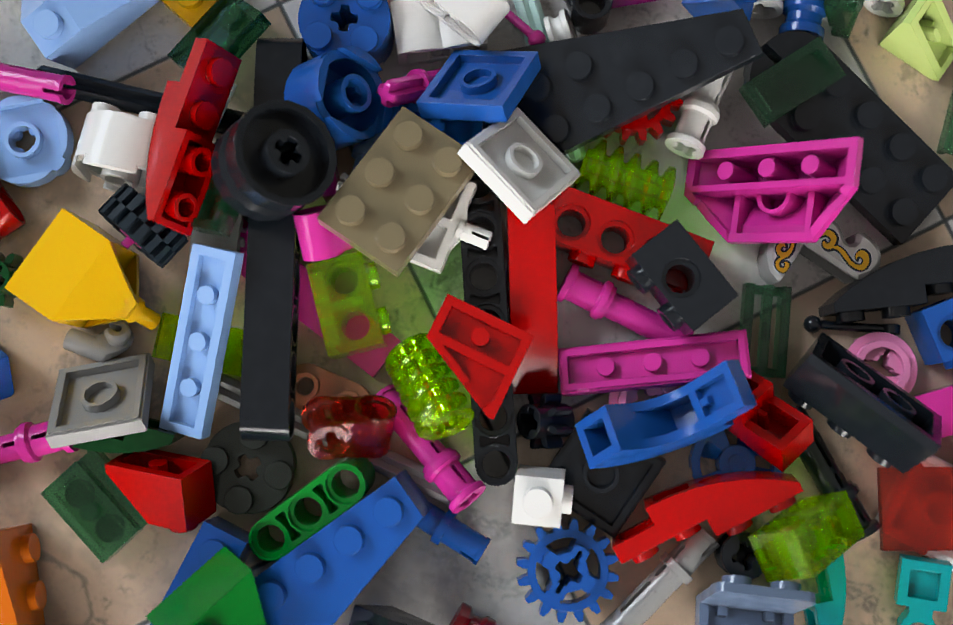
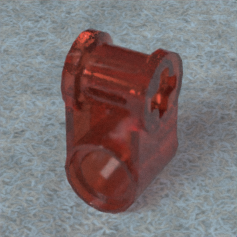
[301,395,397,460]

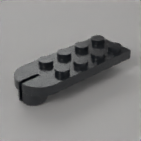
[743,31,953,245]

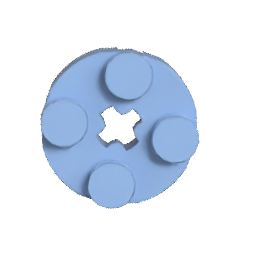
[0,95,74,188]

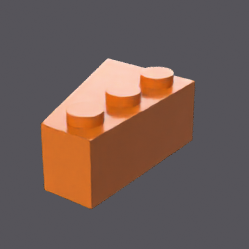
[0,523,47,625]

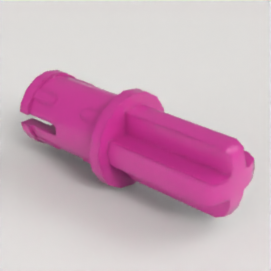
[377,68,441,108]

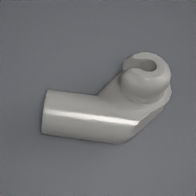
[63,321,134,362]

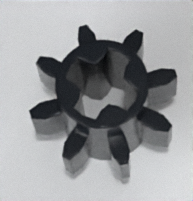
[517,393,575,449]

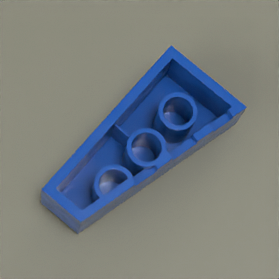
[254,469,432,625]

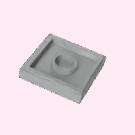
[45,353,155,449]

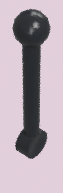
[803,315,900,335]

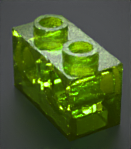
[306,251,393,360]
[748,491,865,582]

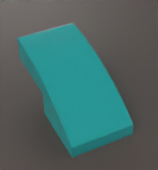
[803,544,846,625]

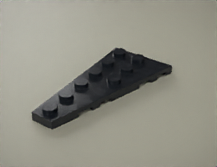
[483,9,764,156]

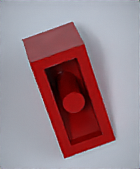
[105,449,217,533]

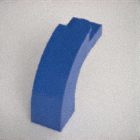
[574,360,757,469]

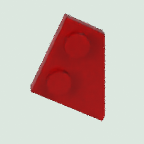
[426,294,534,420]

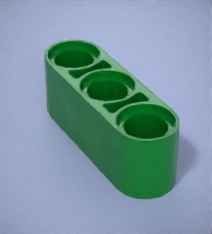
[248,454,376,561]

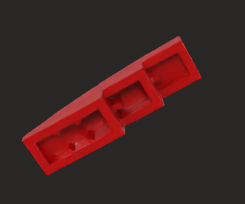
[507,204,558,394]

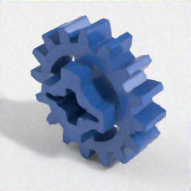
[516,517,619,623]

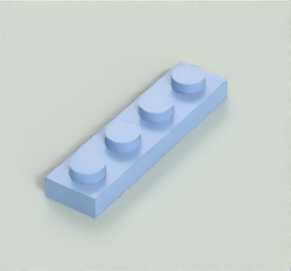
[159,243,244,440]

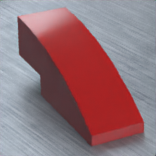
[683,370,814,472]

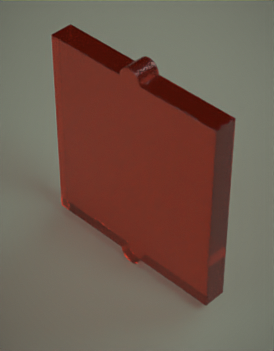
[877,463,953,556]

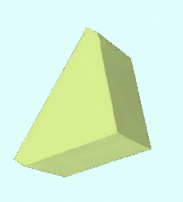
[879,0,953,81]

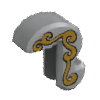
[757,220,881,286]

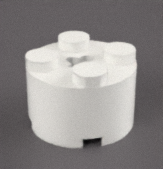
[71,102,157,198]

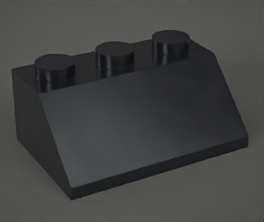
[782,332,942,474]

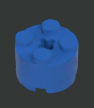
[298,0,395,65]
[284,46,393,151]

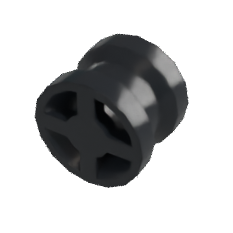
[714,530,769,579]

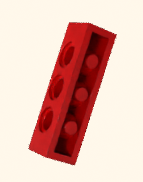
[549,187,715,293]

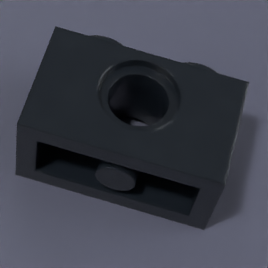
[625,219,739,335]

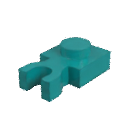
[894,554,953,625]

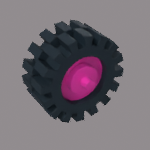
[98,183,188,268]

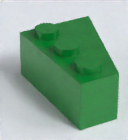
[145,546,266,625]

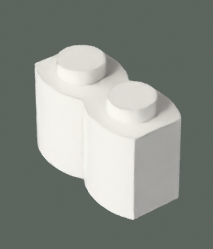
[390,0,488,66]

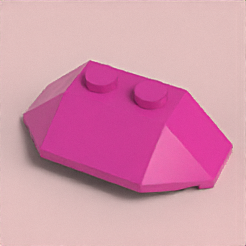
[684,136,864,244]

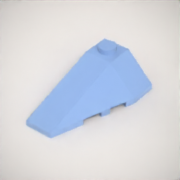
[21,0,160,69]

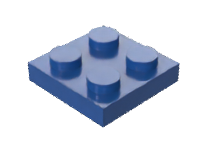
[416,50,541,124]

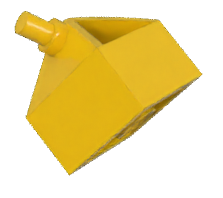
[4,208,161,330]

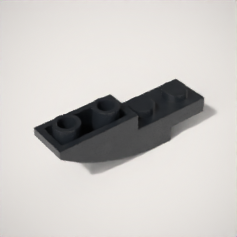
[818,245,953,324]

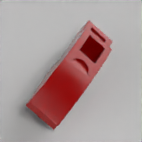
[146,38,242,237]
[612,471,804,564]

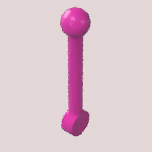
[505,10,546,45]

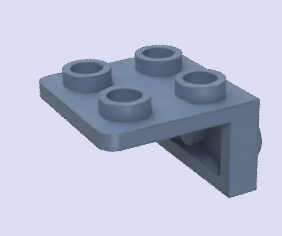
[695,575,816,625]

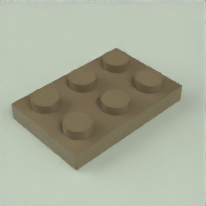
[317,106,475,277]

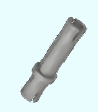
[600,527,720,625]

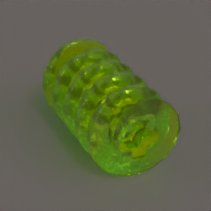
[573,139,676,220]
[385,333,475,440]

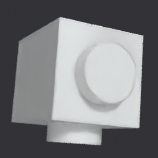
[511,464,574,528]

